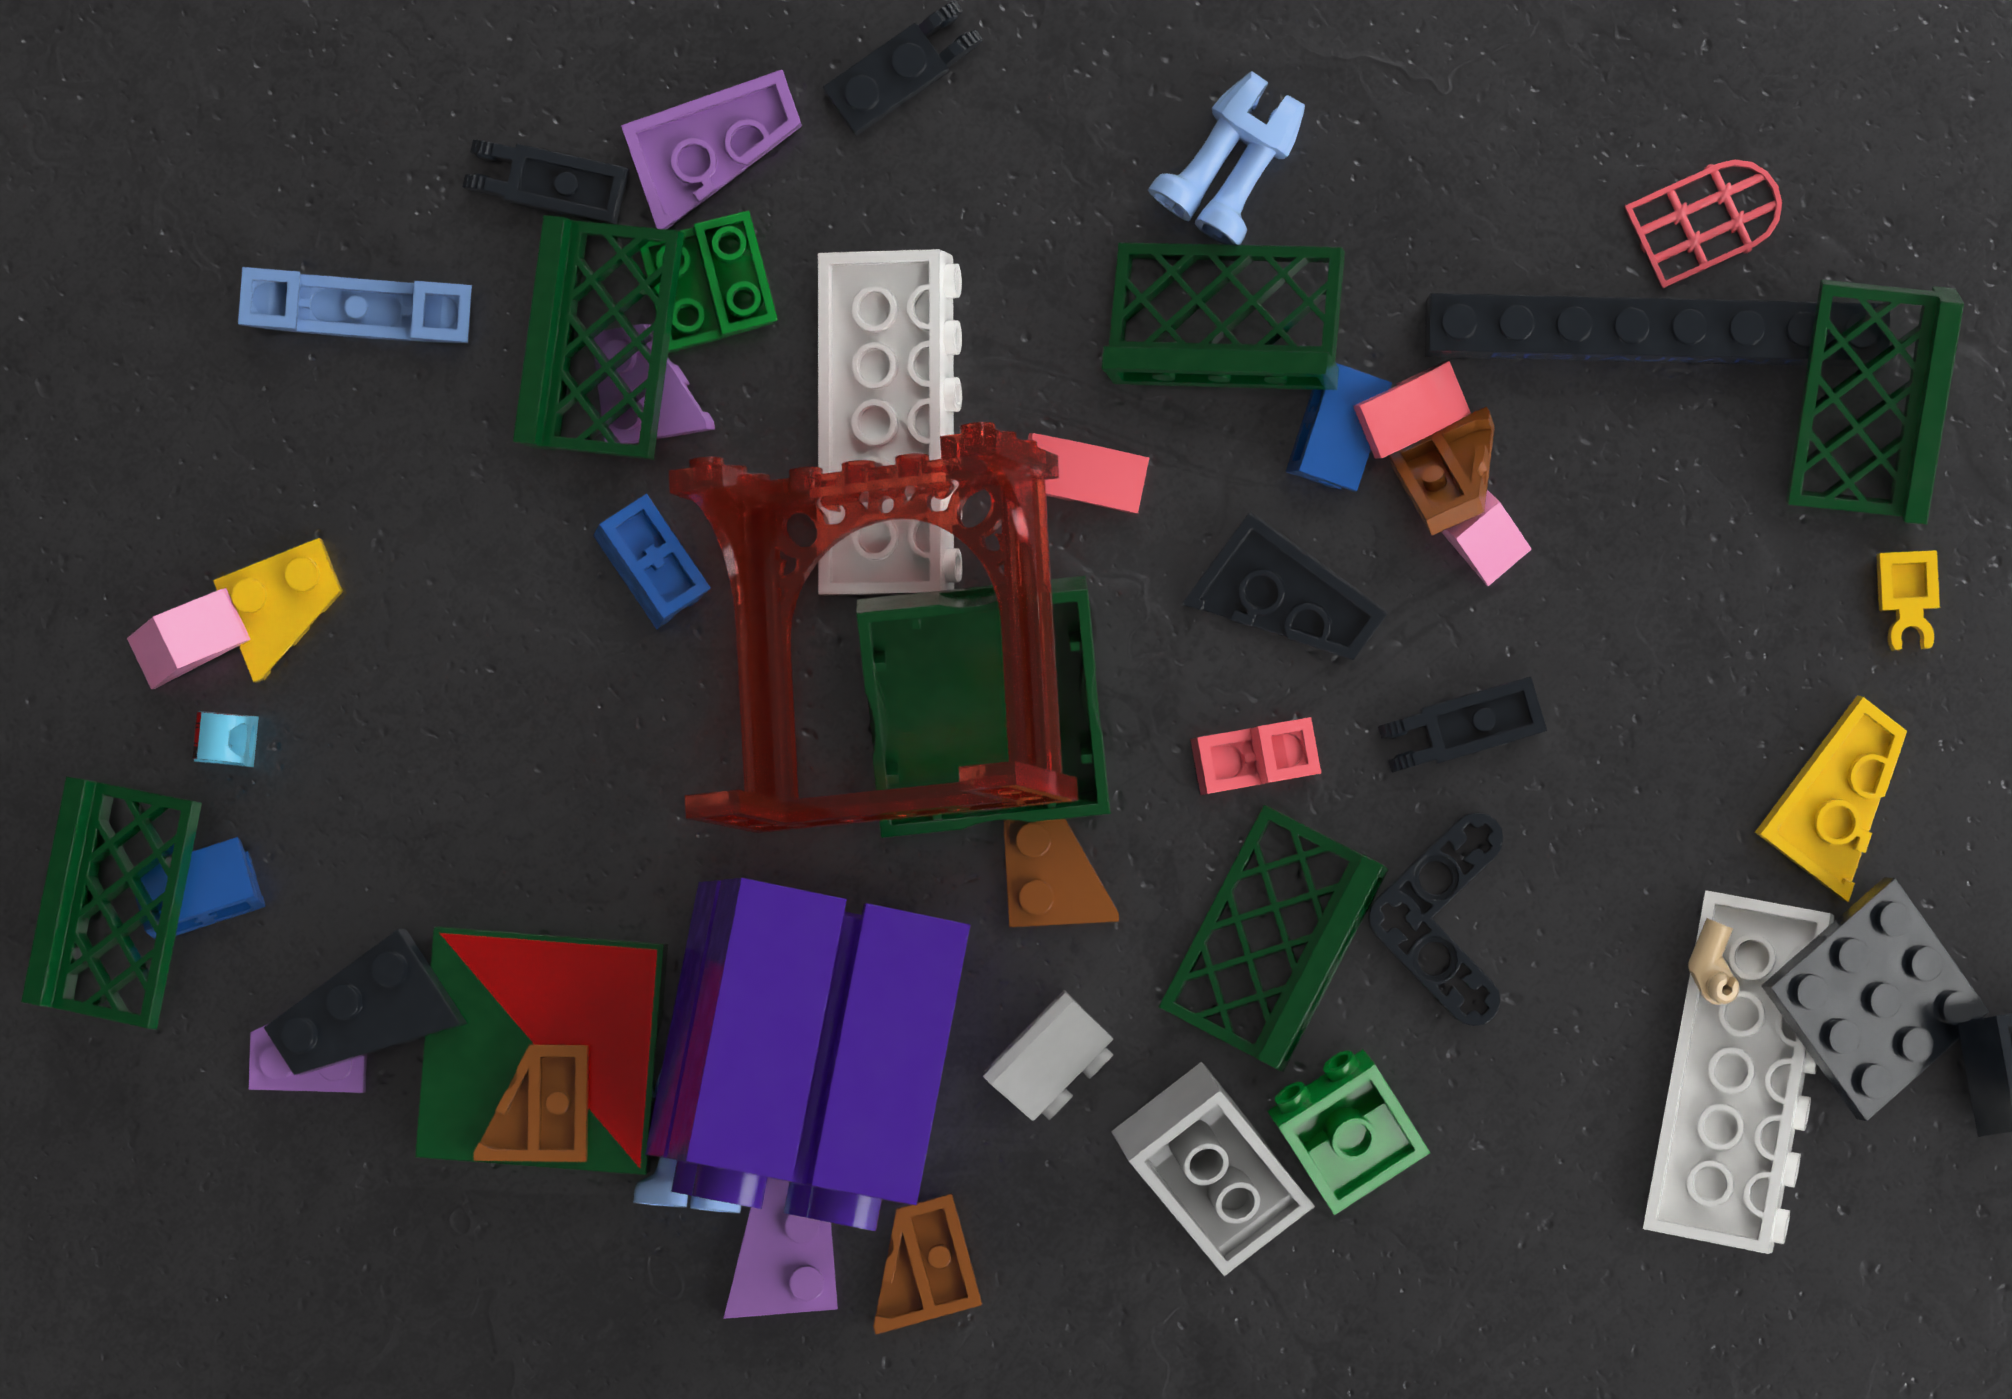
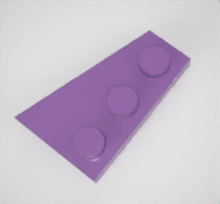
[621,70,802,229]
[723,1178,838,1319]

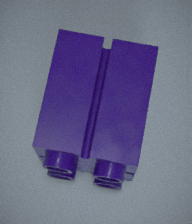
[645,878,971,1231]

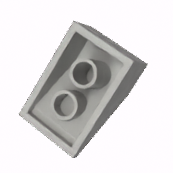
[983,990,1113,1121]
[1111,1062,1315,1276]

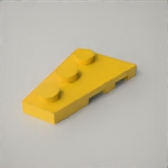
[1755,695,1907,902]

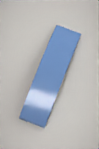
[238,267,472,343]

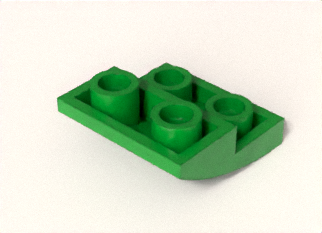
[639,210,778,353]

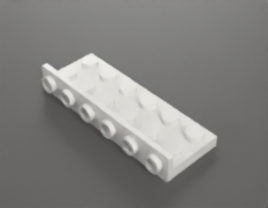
[818,249,962,596]
[1643,890,1834,1254]

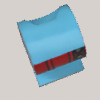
[192,711,259,767]

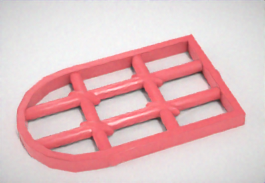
[1624,159,1782,289]

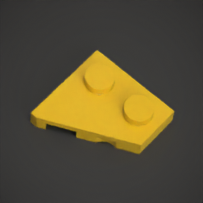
[213,538,343,683]

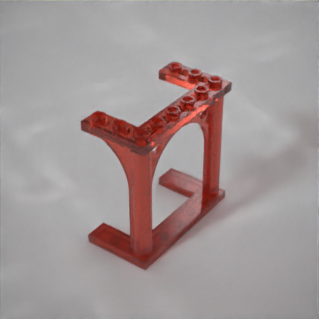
[669,422,1078,833]

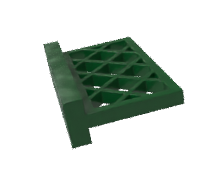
[513,215,684,460]
[1101,243,1345,390]
[1786,279,1964,525]
[21,776,202,1029]
[1159,805,1389,1072]

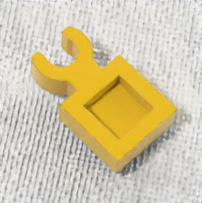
[1876,550,1940,651]

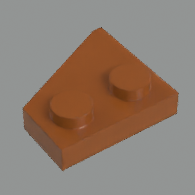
[1388,406,1495,536]
[1004,819,1119,927]
[474,1044,589,1162]
[873,1193,982,1334]

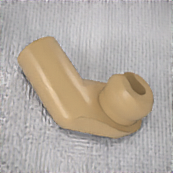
[1688,918,1739,1005]

